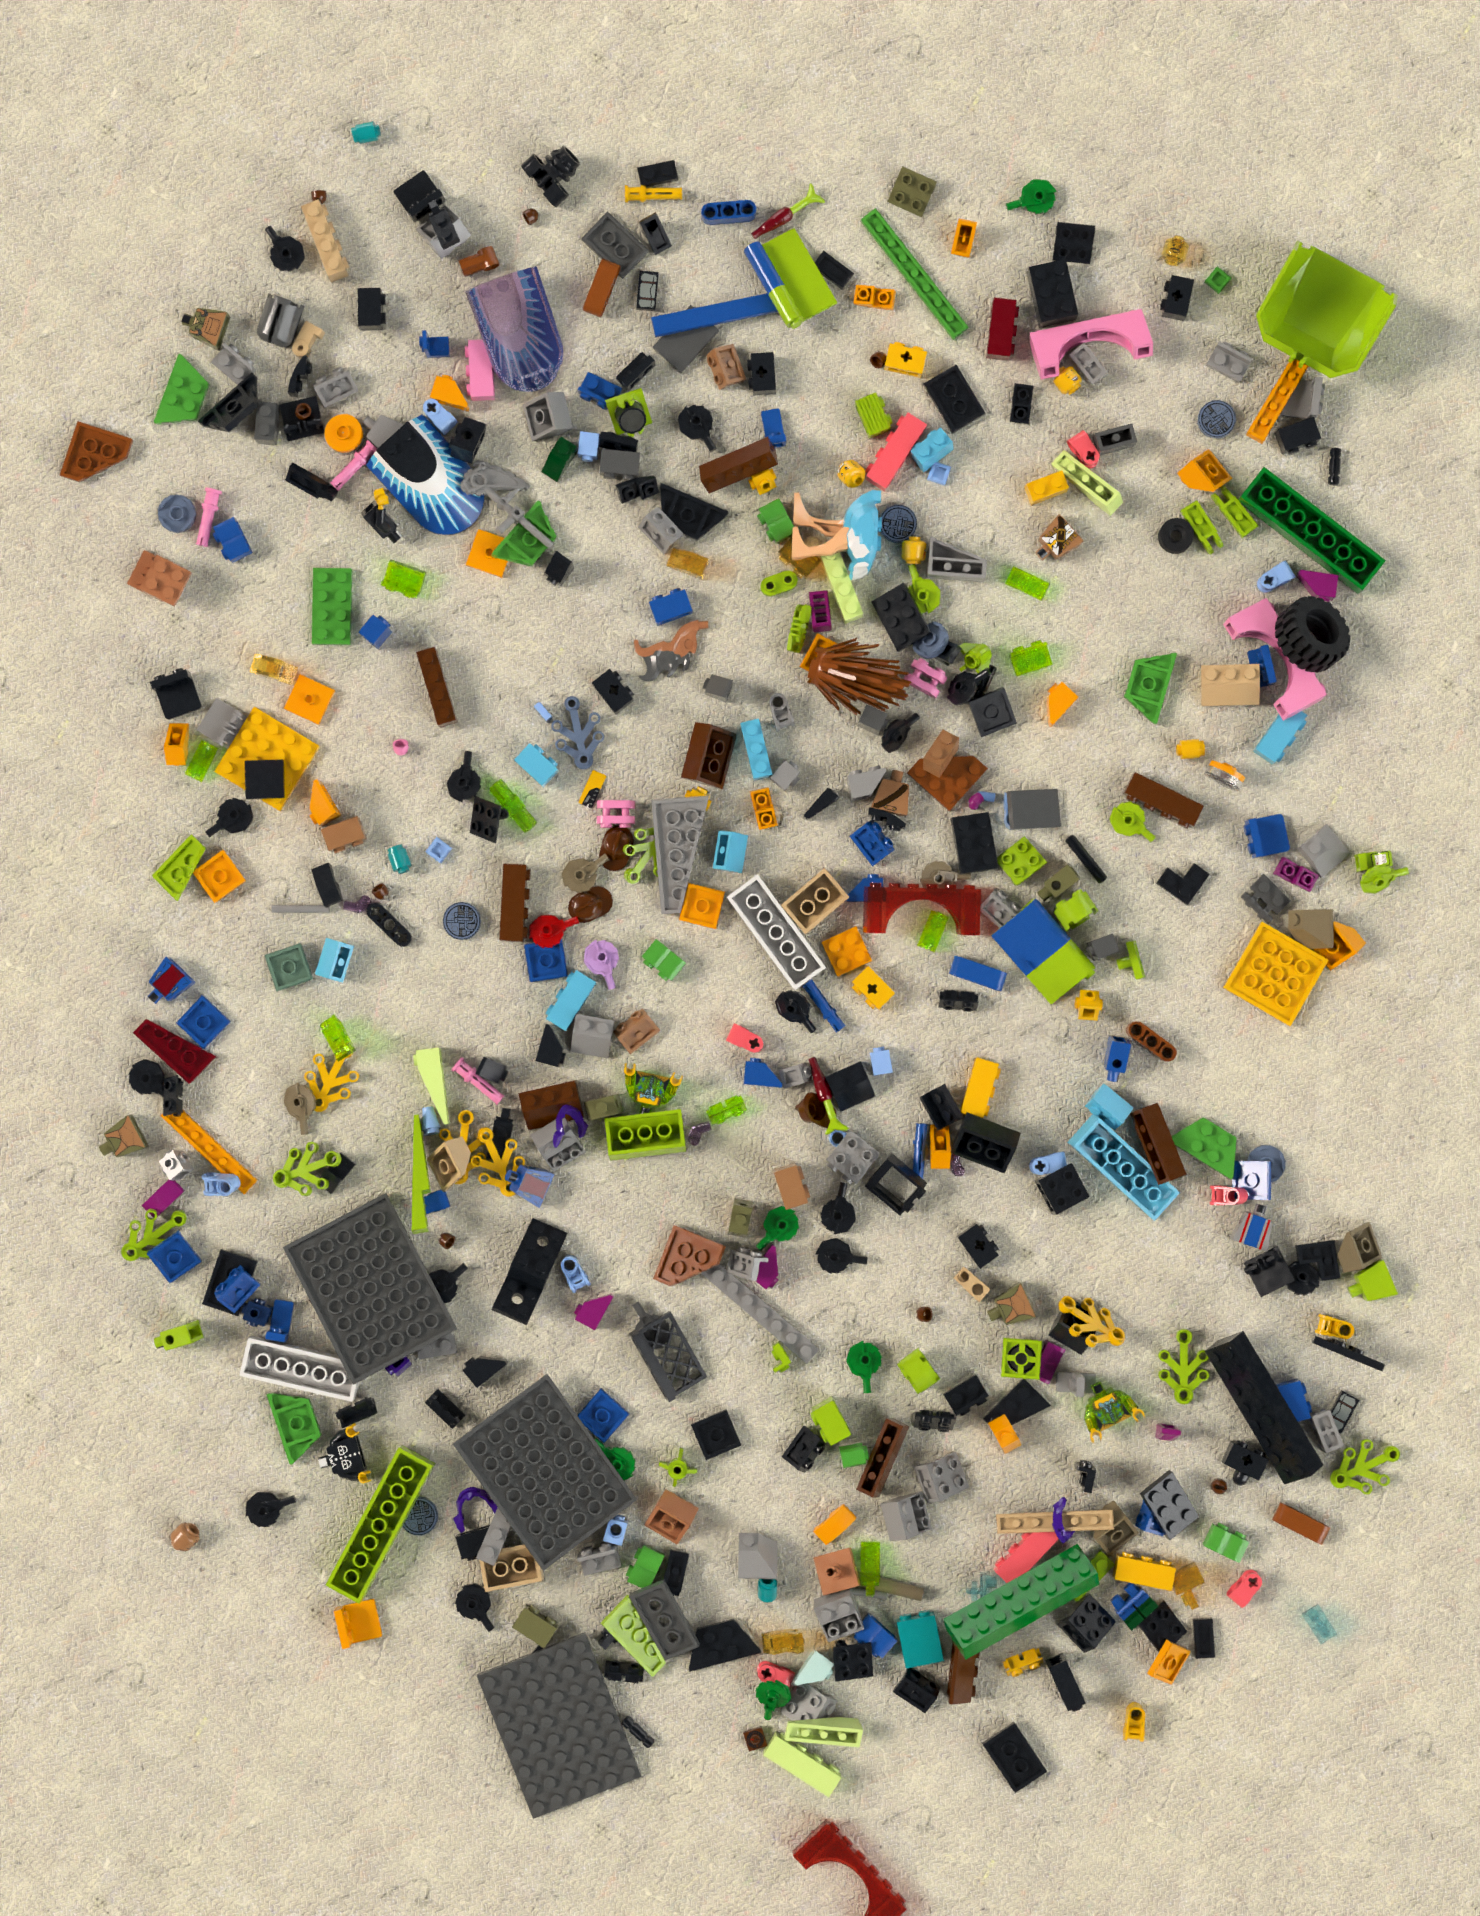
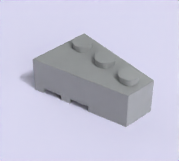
[927,537,987,583]

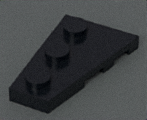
[983,1378,1051,1425]

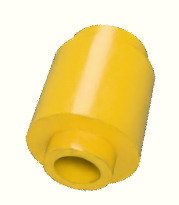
[1176,739,1205,759]

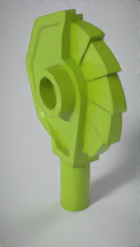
[908,564,940,614]
[1109,801,1156,842]
[1359,864,1409,894]

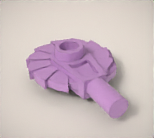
[584,940,619,990]

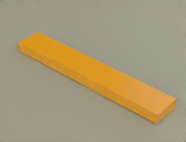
[1246,359,1309,444]
[161,1109,258,1195]

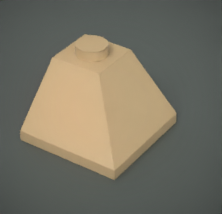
[427,1136,471,1192]

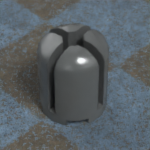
[257,293,305,347]

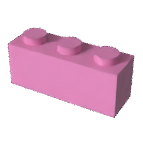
[465,339,495,401]

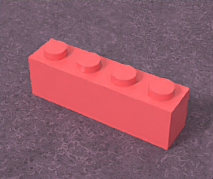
[865,412,927,492]
[994,1532,1058,1583]

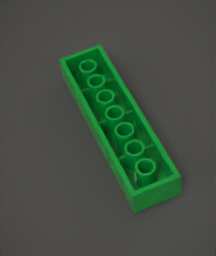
[1238,467,1386,594]
[944,1544,1100,1660]

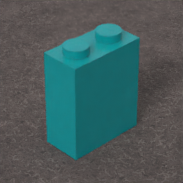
[896,1610,944,1669]

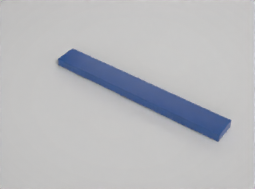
[651,293,778,337]

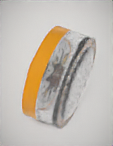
[324,414,365,455]
[1204,760,1245,792]

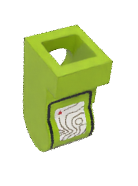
[1354,850,1393,872]

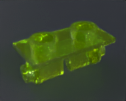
[185,740,219,782]
[917,910,949,953]
[706,1095,747,1125]

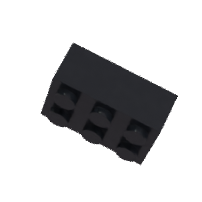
[1027,259,1078,328]
[951,1112,1021,1174]

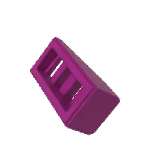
[809,590,832,633]
[1155,1423,1181,1441]

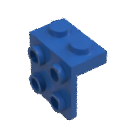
[1243,814,1290,859]

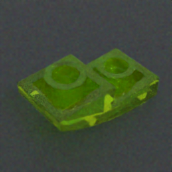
[1005,566,1050,601]

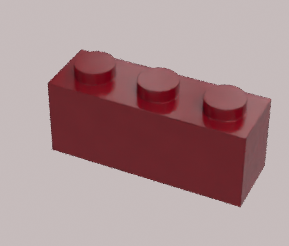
[986,297,1019,361]

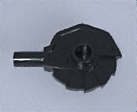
[265,225,305,272]
[678,404,717,452]
[947,668,991,705]
[881,713,920,753]
[447,751,481,803]
[205,798,253,838]
[775,990,816,1033]
[128,1059,165,1098]
[820,1182,856,1234]
[815,1238,868,1274]
[1287,1261,1319,1296]
[429,1263,468,1304]
[246,1492,297,1527]
[455,1583,495,1632]

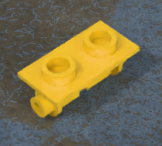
[1003,1648,1044,1677]

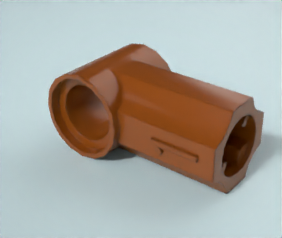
[458,246,500,277]

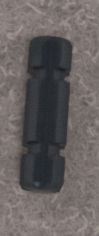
[1328,448,1341,486]
[973,665,997,698]
[622,1716,654,1748]

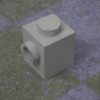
[770,760,800,791]

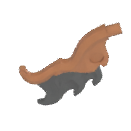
[634,620,709,682]

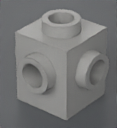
[159,1150,194,1181]

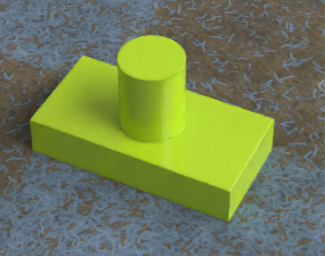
[1116,940,1145,980]

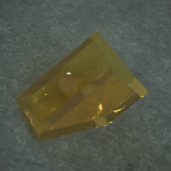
[666,548,709,580]

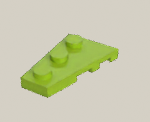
[152,834,206,901]

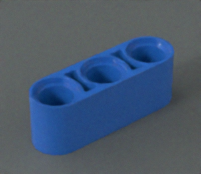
[701,200,756,225]
[949,956,1007,992]

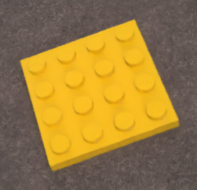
[214,707,320,812]
[1223,922,1329,1027]

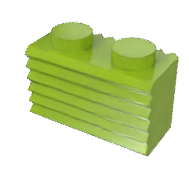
[854,392,893,439]

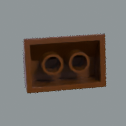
[681,722,737,789]
[518,1080,585,1130]
[946,1641,980,1705]

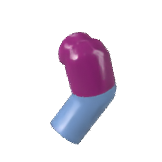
[968,791,995,810]

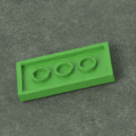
[312,568,352,645]

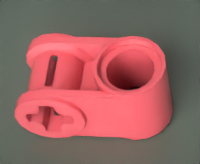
[1067,430,1100,469]
[726,1023,764,1053]
[1209,1185,1248,1205]
[1226,1569,1262,1608]
[757,1661,795,1687]

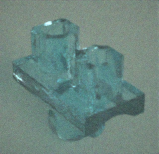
[966,1572,997,1601]
[1302,1604,1337,1645]

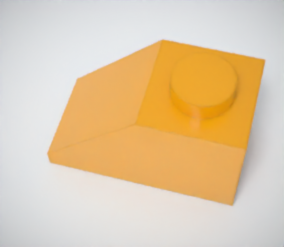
[430,375,469,412]
[1047,682,1078,727]
[164,723,189,766]
[930,1125,951,1169]
[988,1414,1021,1454]

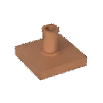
[813,1548,861,1596]

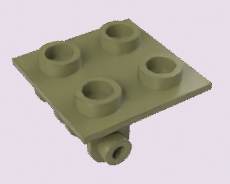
[887,166,937,217]

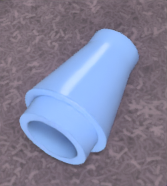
[422,1106,441,1136]

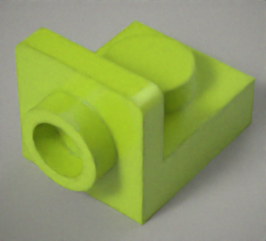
[771,1341,791,1373]

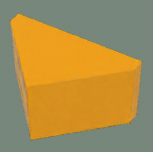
[951,218,977,258]

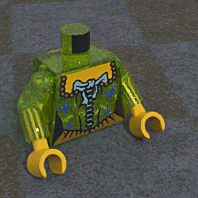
[624,1063,683,1114]
[1084,1382,1145,1443]

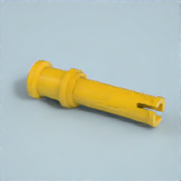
[625,185,682,203]

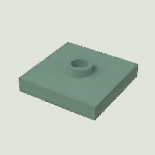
[264,943,313,992]

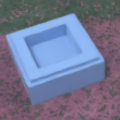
[927,462,951,486]
[534,702,552,723]
[425,837,452,863]

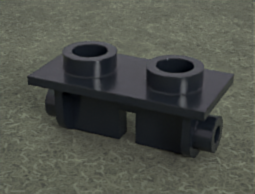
[938,989,979,1012]
[163,1075,183,1117]
[425,1389,465,1429]
[335,1397,378,1428]
[604,1660,644,1684]

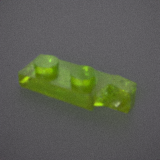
[860,1542,880,1597]

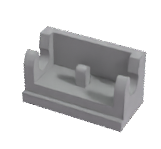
[1069,343,1108,385]
[1310,1409,1344,1453]

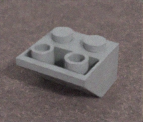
[846,765,886,802]
[531,1117,586,1172]
[881,1491,932,1541]
[814,1589,864,1643]

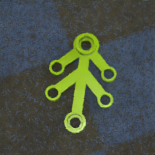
[623,827,658,884]
[273,1142,341,1196]
[121,1209,187,1261]
[1158,1329,1209,1404]
[1330,1439,1400,1495]

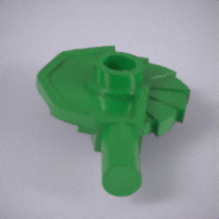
[1006,179,1057,215]
[756,1206,799,1251]
[846,1340,882,1393]
[595,1439,636,1481]
[755,1680,791,1720]

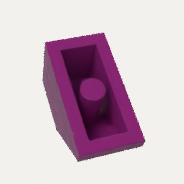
[1297,570,1339,602]
[756,1244,779,1289]
[574,1293,614,1330]

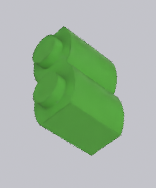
[757,498,794,545]
[642,939,686,981]
[839,1442,869,1468]
[1203,1522,1249,1563]
[626,1545,665,1588]

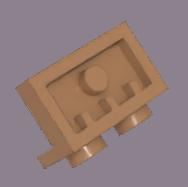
[707,344,746,390]
[613,1008,660,1054]

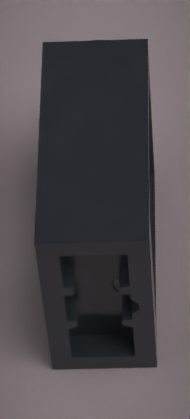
[865,1154,927,1216]
[1045,1653,1086,1712]

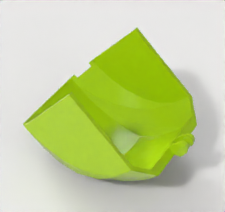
[1256,241,1398,378]

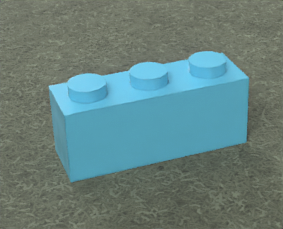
[1253,711,1307,764]
[740,719,772,781]
[545,970,597,1031]

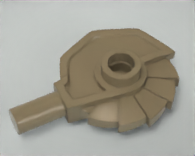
[562,854,609,893]
[919,860,971,896]
[284,1083,316,1135]

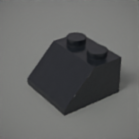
[825,1061,875,1112]
[1048,1301,1101,1355]

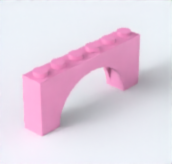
[1030,309,1153,380]
[1223,598,1327,721]

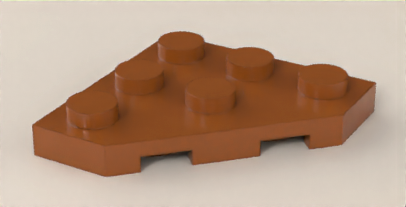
[60,421,133,482]
[907,756,988,811]
[653,1225,726,1286]

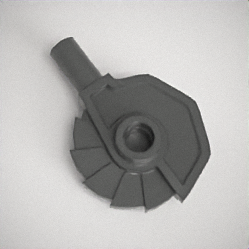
[632,1301,670,1349]

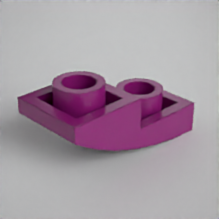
[1273,857,1319,892]
[141,1180,185,1217]

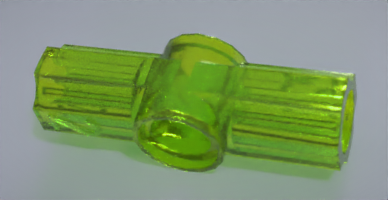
[489,779,538,833]

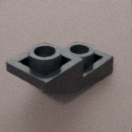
[288,356,312,397]
[1010,383,1034,424]
[615,476,659,504]
[868,807,906,831]
[311,862,343,908]

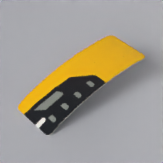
[579,770,606,808]

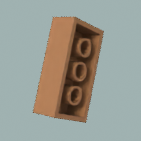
[773,1163,810,1210]

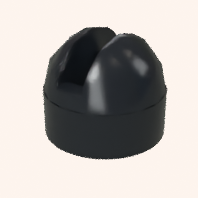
[1233,1470,1250,1486]

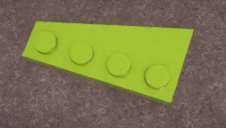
[600,1595,666,1677]

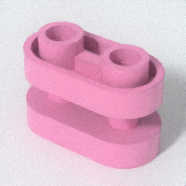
[903,658,947,698]
[597,800,635,828]

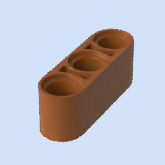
[583,258,621,318]
[1126,1021,1177,1061]
[1272,1502,1330,1545]

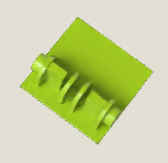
[997,836,1047,886]

